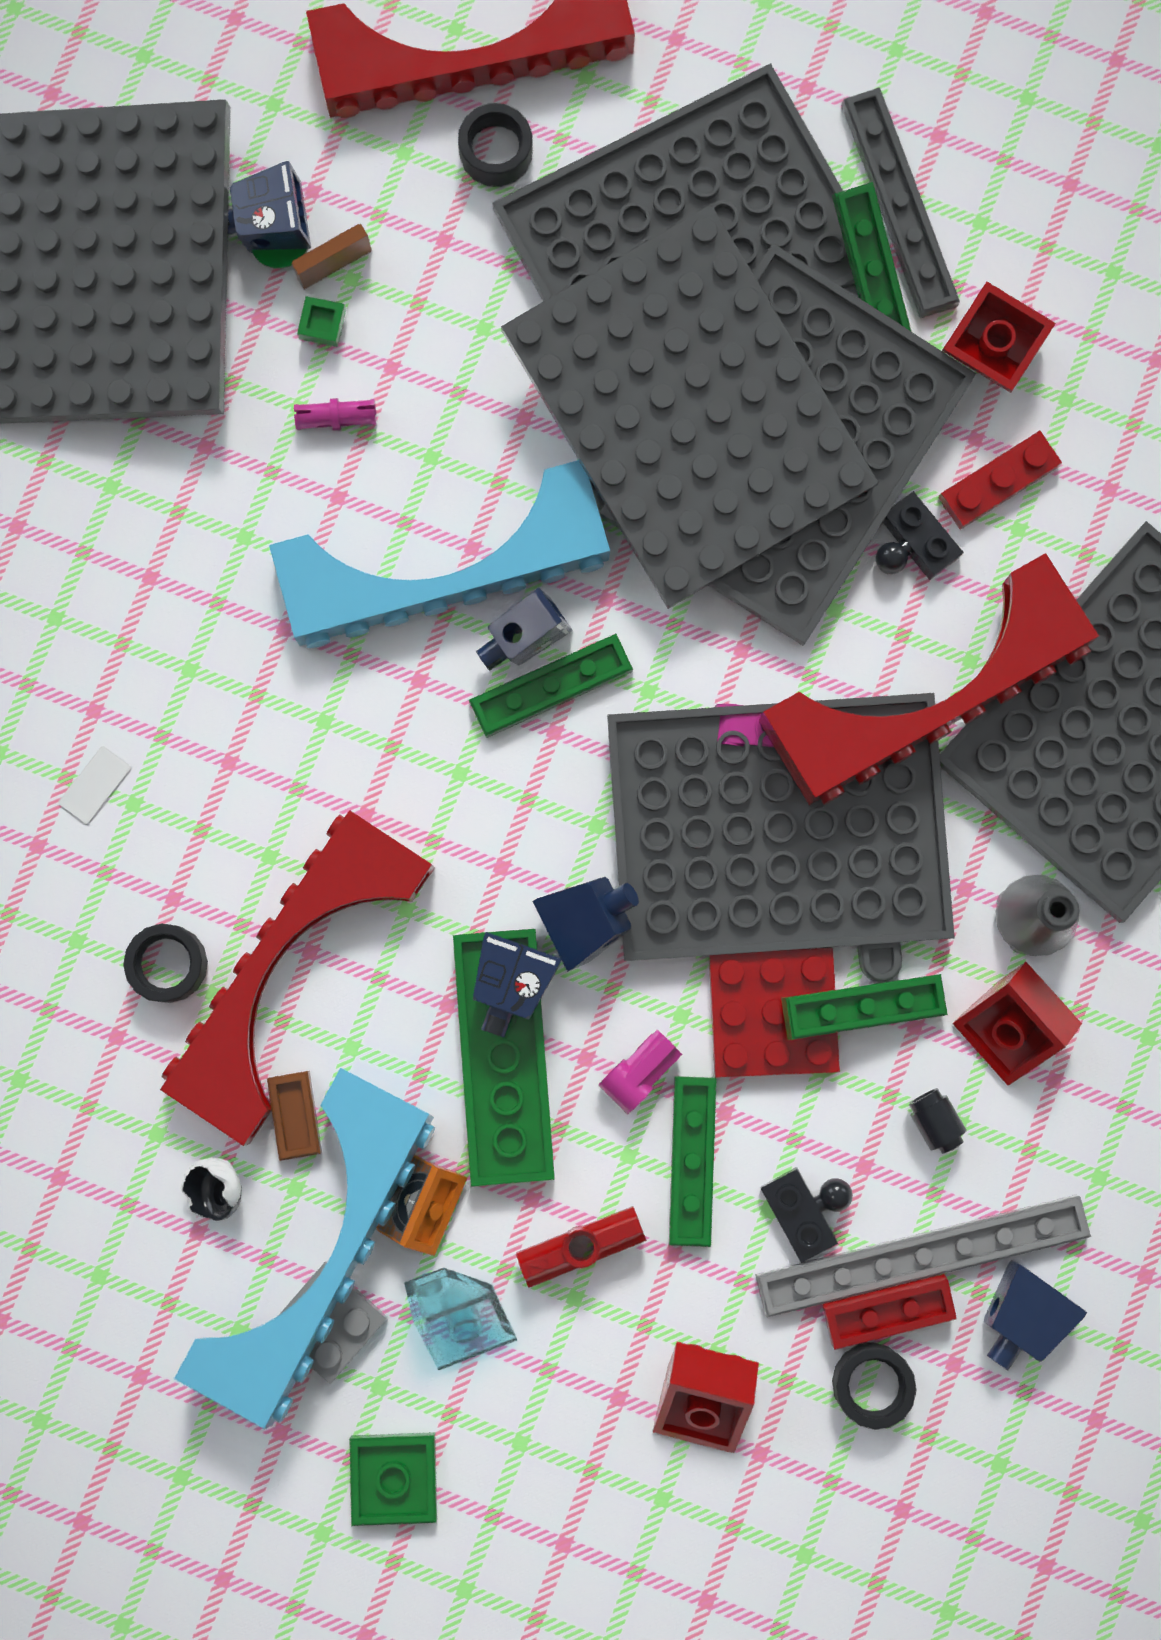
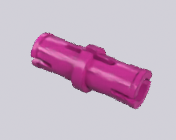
[294,398,377,431]

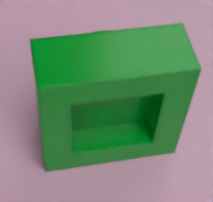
[297,296,346,347]

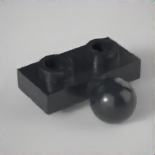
[875,491,964,580]
[760,1167,853,1263]

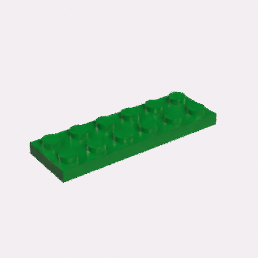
[453,928,555,1187]

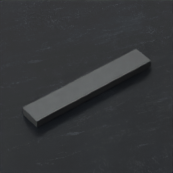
[841,87,960,319]

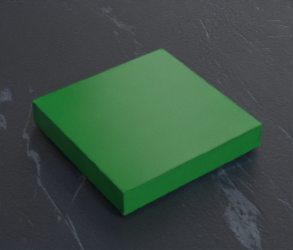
[349,1432,438,1526]

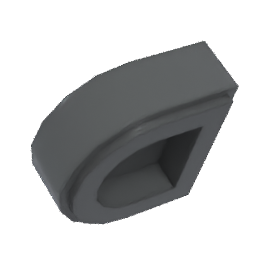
[857,942,902,982]

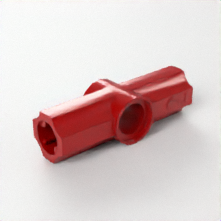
[516,1206,647,1288]

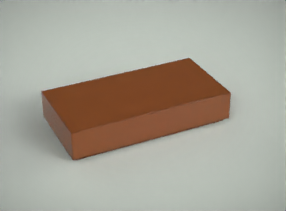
[292,224,372,290]
[267,1071,322,1161]

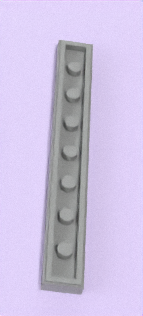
[755,1194,1091,1317]

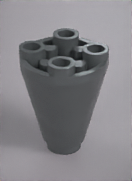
[995,875,1080,956]

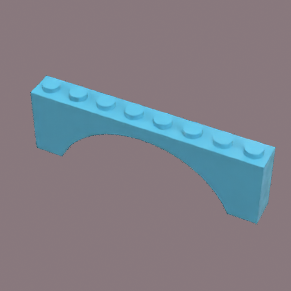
[269,460,610,648]
[174,1068,435,1429]

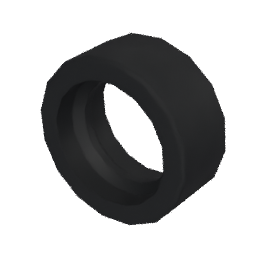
[458,103,533,187]
[123,923,208,1003]
[832,1342,917,1430]

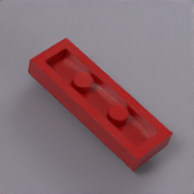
[938,430,1063,530]
[822,1274,957,1350]

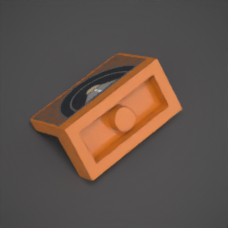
[376,1155,468,1256]

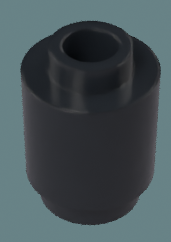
[909,1088,967,1154]

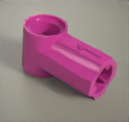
[598,1029,683,1115]

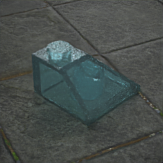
[404,1267,517,1371]

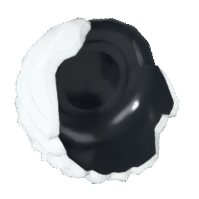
[180,1157,242,1221]

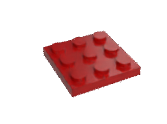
[708,948,840,1077]

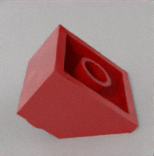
[942,281,1056,393]
[952,961,1082,1086]
[652,1341,759,1454]

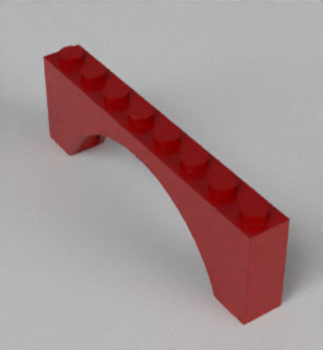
[306,0,635,118]
[759,553,1099,805]
[160,810,435,1146]

